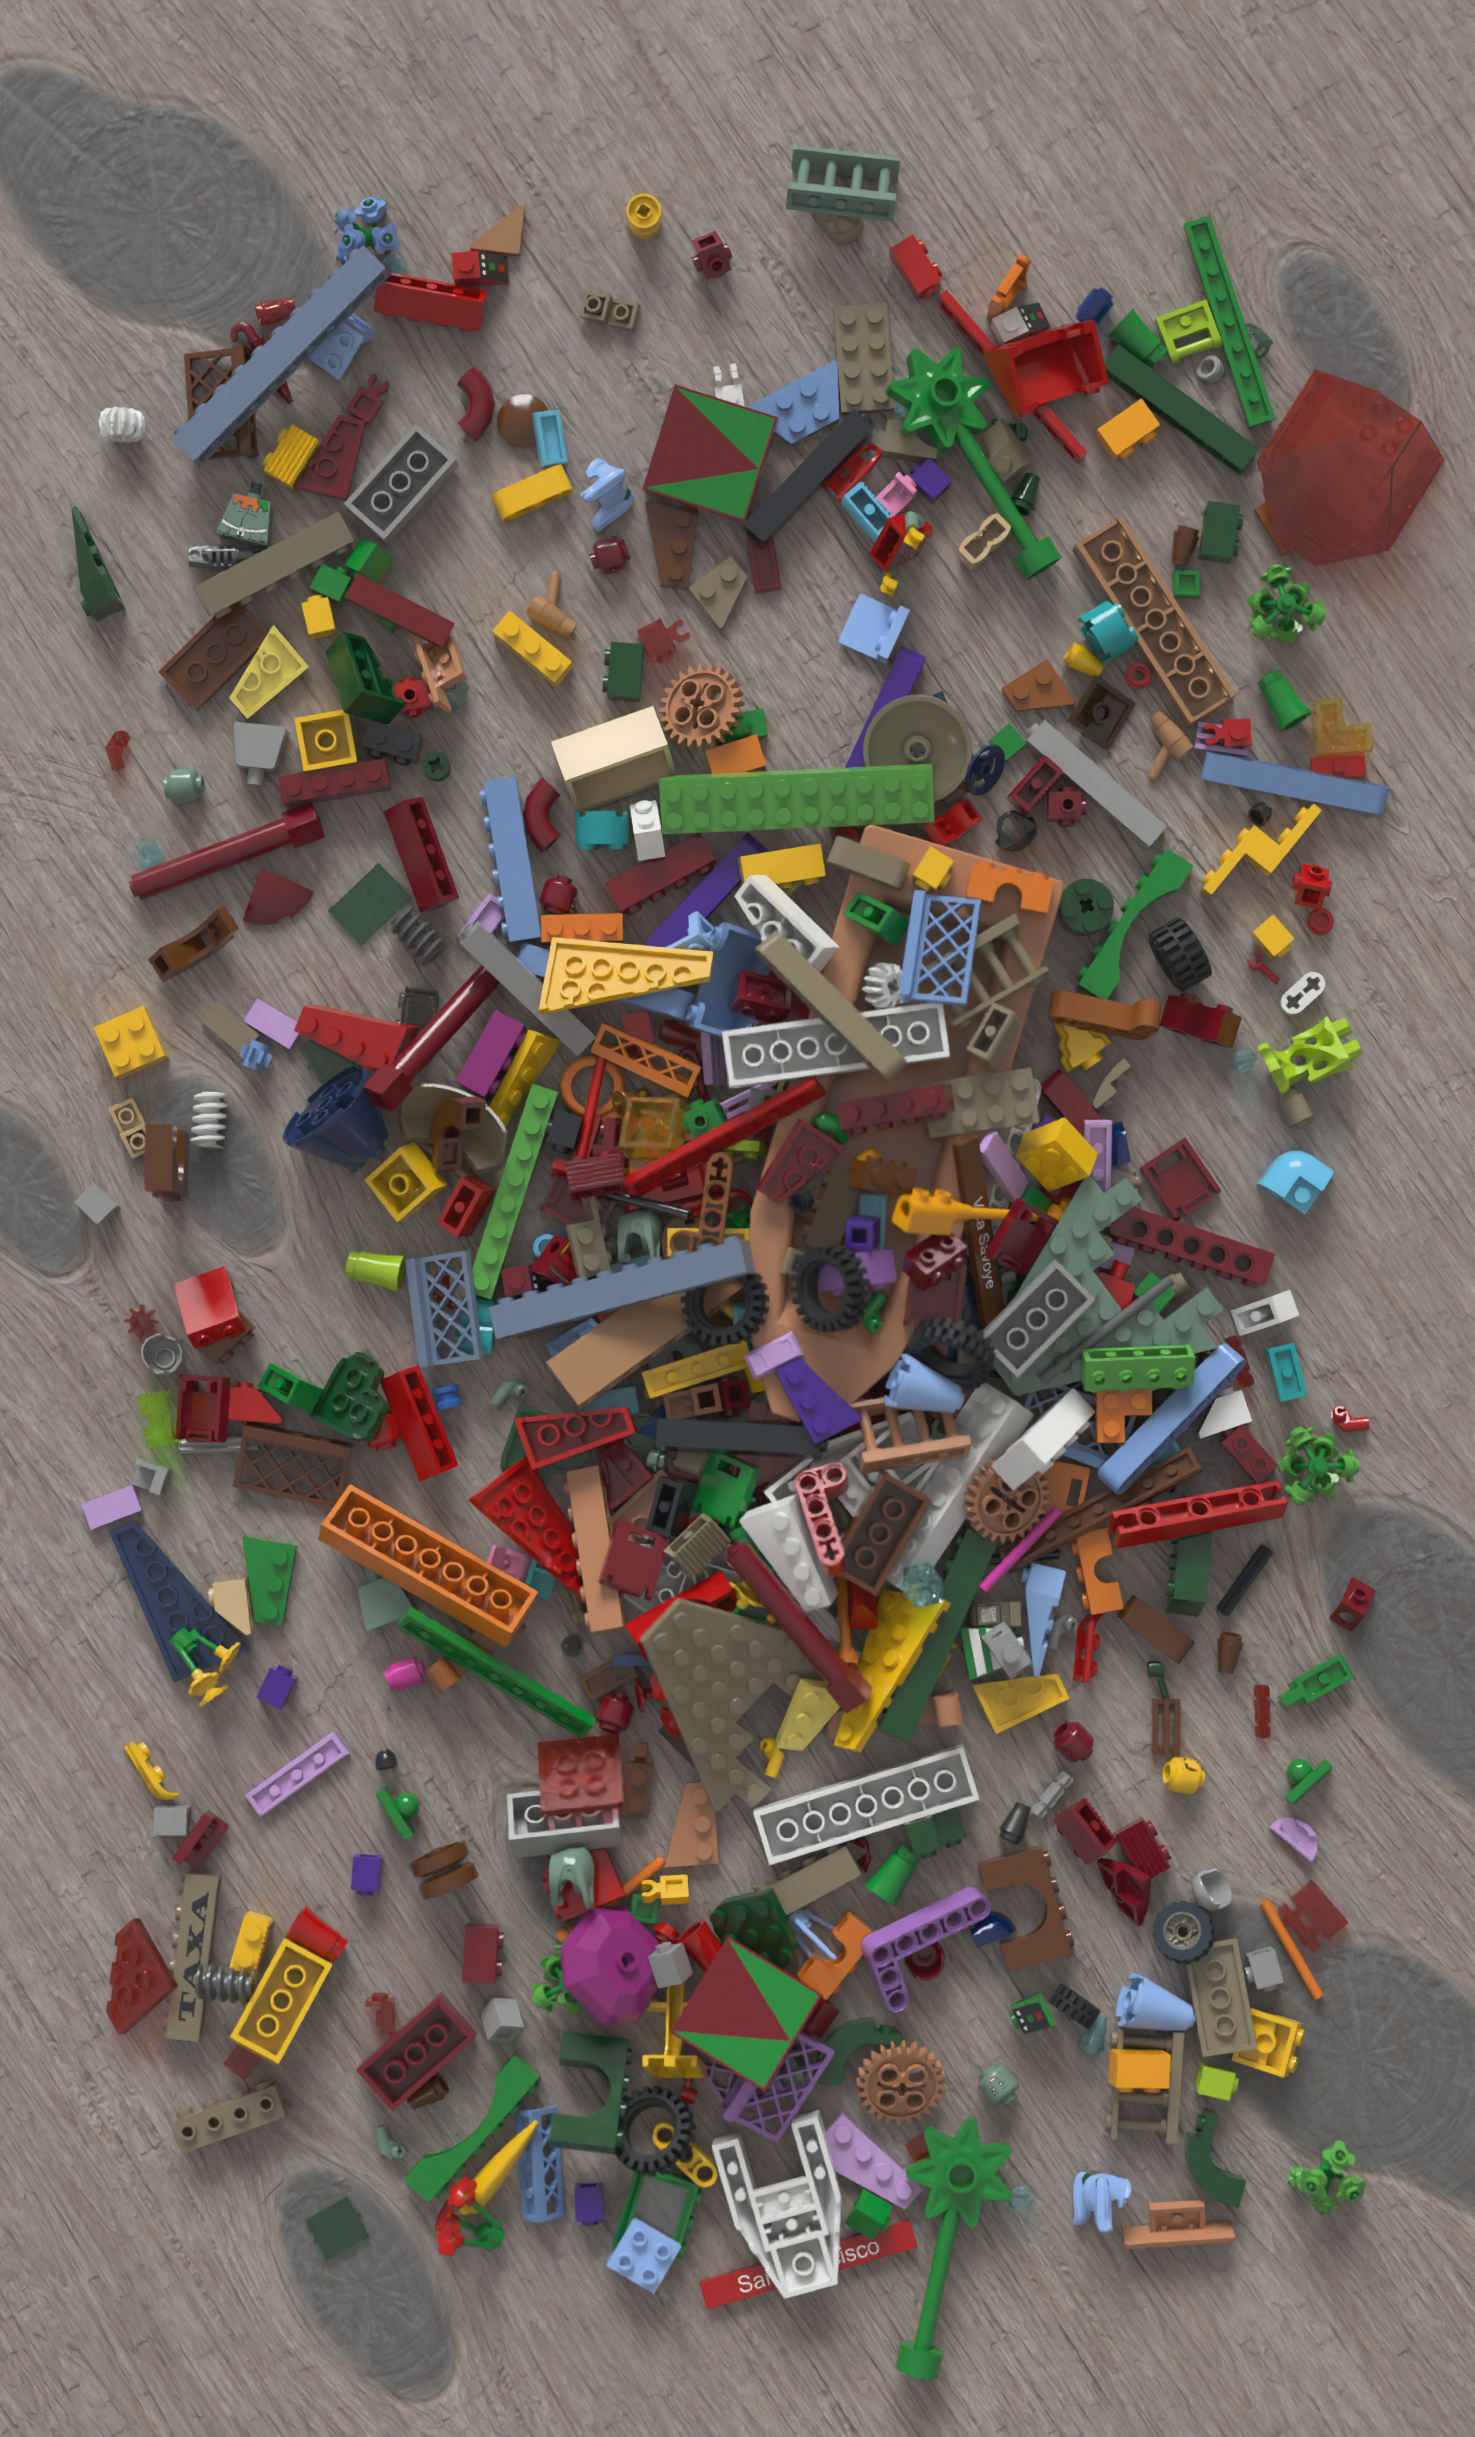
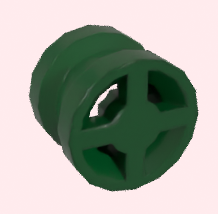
[422,752,451,782]

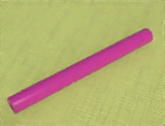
[979,1507,1062,1593]

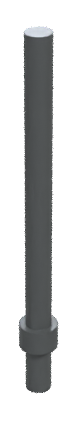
[1038,1276,1174,1384]

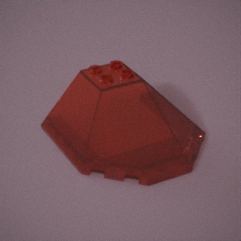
[1257,369,1445,566]

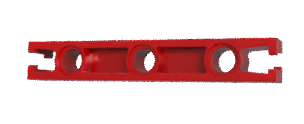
[1108,1480,1288,1549]

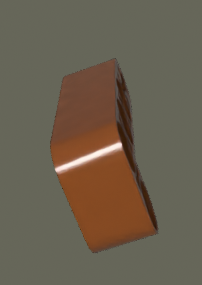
[1049,991,1161,1040]
[669,1152,734,1254]
[424,1623,527,1693]

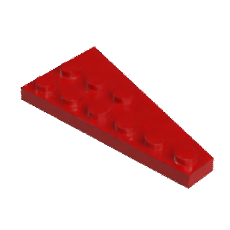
[468,1457,587,1606]

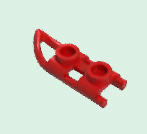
[822,444,883,503]
[680,1189,753,1217]
[1073,1613,1103,1683]

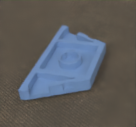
[747,360,839,446]

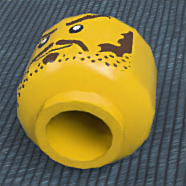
[1162,1757,1205,1795]

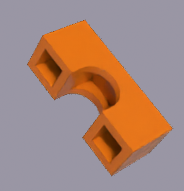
[965,861,1054,916]
[541,913,624,946]
[1070,1527,1124,1615]
[797,1910,875,2000]

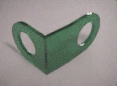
[1245,323,1273,360]

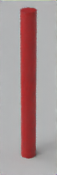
[575,1057,607,1156]

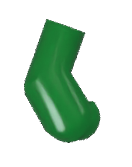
[813,1113,850,1145]

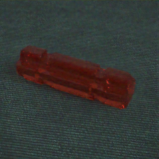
[1225,1335,1254,1388]
[1254,1684,1271,1738]

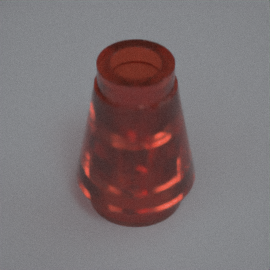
[254,297,296,327]
[658,1018,700,1048]

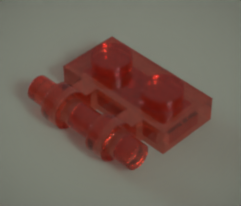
[1278,1879,1349,1952]

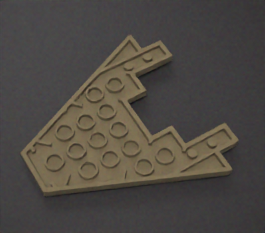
[640,1598,863,1813]

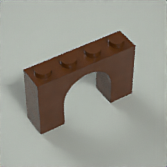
[144,1124,189,1201]
[977,1845,1074,1972]

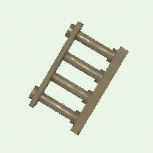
[921,913,1049,1030]
[1104,2024,1184,2144]

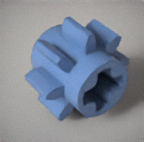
[239,1040,273,1073]

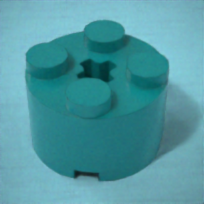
[1078,601,1139,664]
[575,811,629,850]

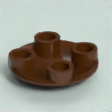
[497,394,548,448]

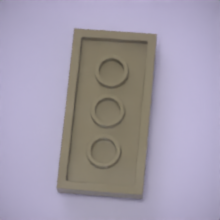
[833,302,895,415]
[922,1067,1039,1139]
[1186,1938,1258,2057]

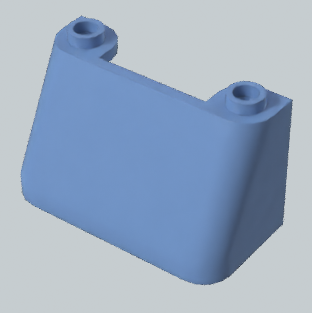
[686,922,770,1040]

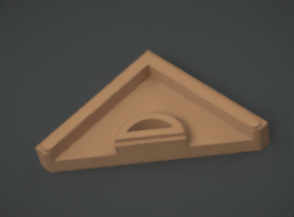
[470,205,525,257]

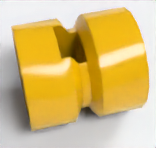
[627,194,662,239]

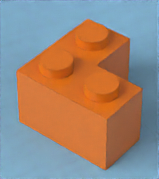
[1094,1389,1152,1443]

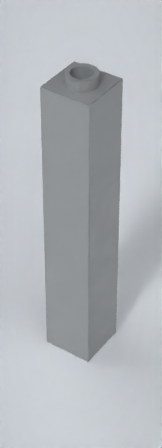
[1025,720,1167,850]
[459,921,596,1056]

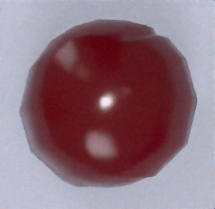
[904,1941,946,1981]

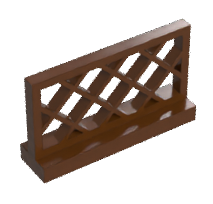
[184,344,258,462]
[233,1421,354,1508]

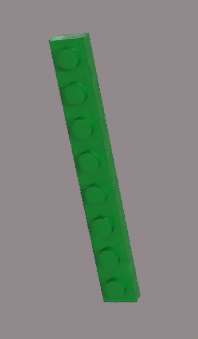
[1183,215,1276,429]
[396,1607,596,1738]

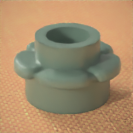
[647,1447,668,1473]

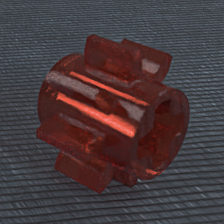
[124,1305,160,1339]

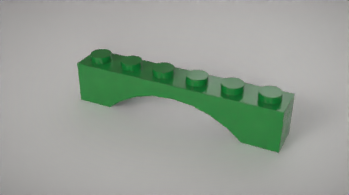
[1076,848,1194,1000]
[404,2052,540,2203]

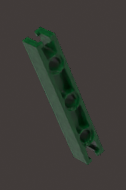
[1104,344,1259,476]

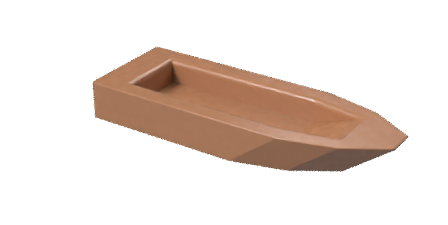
[746,825,1064,1422]

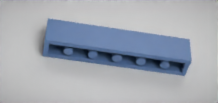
[480,777,541,945]

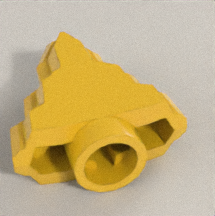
[1054,1023,1112,1073]

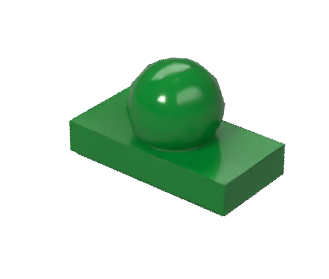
[710,709,768,746]
[1285,1759,1332,1805]
[376,1786,420,1840]

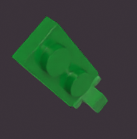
[1278,1653,1354,1707]

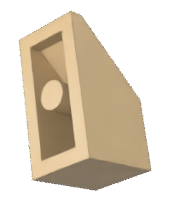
[209,1578,254,1635]

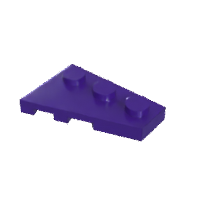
[775,1358,863,1445]

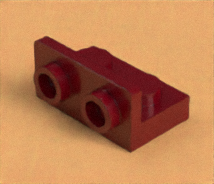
[731,970,792,1022]
[172,1810,229,1870]

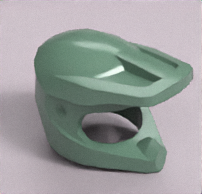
[618,1209,664,1264]
[549,1846,595,1909]

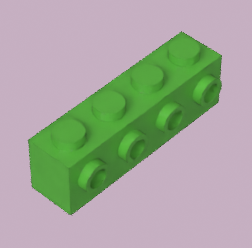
[1080,1345,1195,1393]

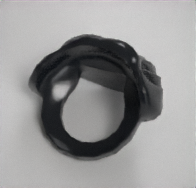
[995,811,1037,852]

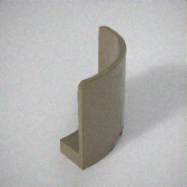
[399,1083,508,1176]

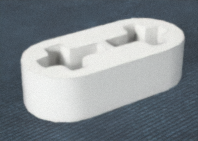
[1279,972,1325,1015]

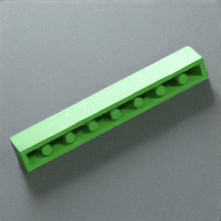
[465,1084,560,1300]

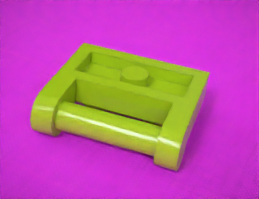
[1155,299,1222,365]

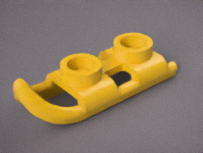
[124,1742,179,1801]

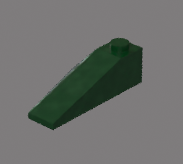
[71,506,125,622]

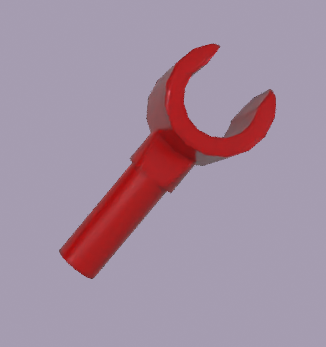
[1247,952,1280,984]
[680,2079,698,2104]

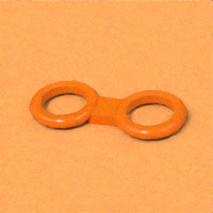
[560,1055,673,1176]

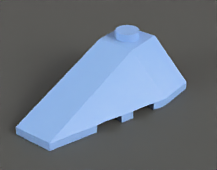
[1020,1562,1066,1677]

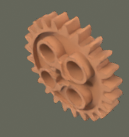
[659,664,745,751]
[963,1456,1050,1543]
[856,2040,946,2126]

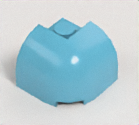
[1256,1151,1334,1215]

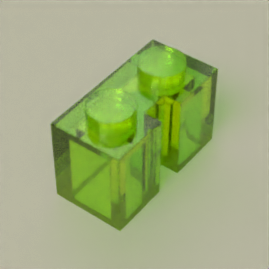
[138,1390,179,1449]

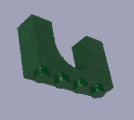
[549,2031,633,2155]

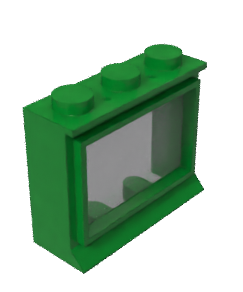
[612,2171,703,2266]

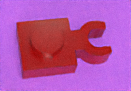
[1203,718,1252,748]

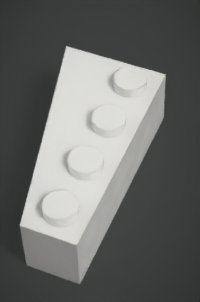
[735,875,839,972]
[991,1388,1095,1490]
[739,1494,839,1613]

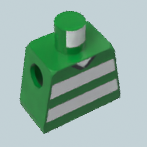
[959,1626,1025,1680]

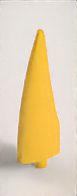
[460,2120,539,2216]

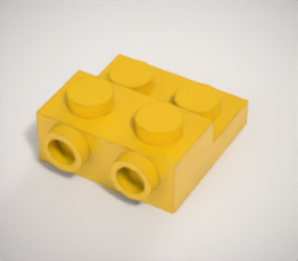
[1232,2008,1305,2078]

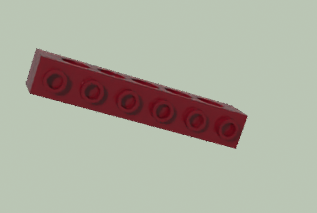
[1108,1207,1275,1289]

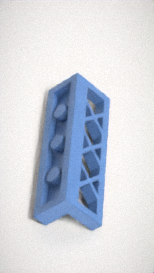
[515,2106,565,2223]

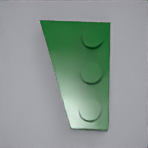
[242,1536,297,1626]

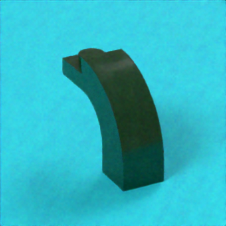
[816,2017,901,2086]
[1184,2108,1246,2208]

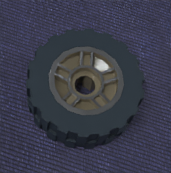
[1152,1901,1215,1965]

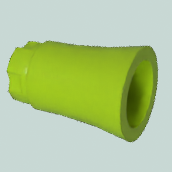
[345,1251,406,1293]

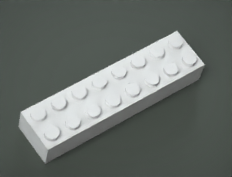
[722,1003,950,1089]
[886,1383,1034,1597]
[753,1744,980,1865]

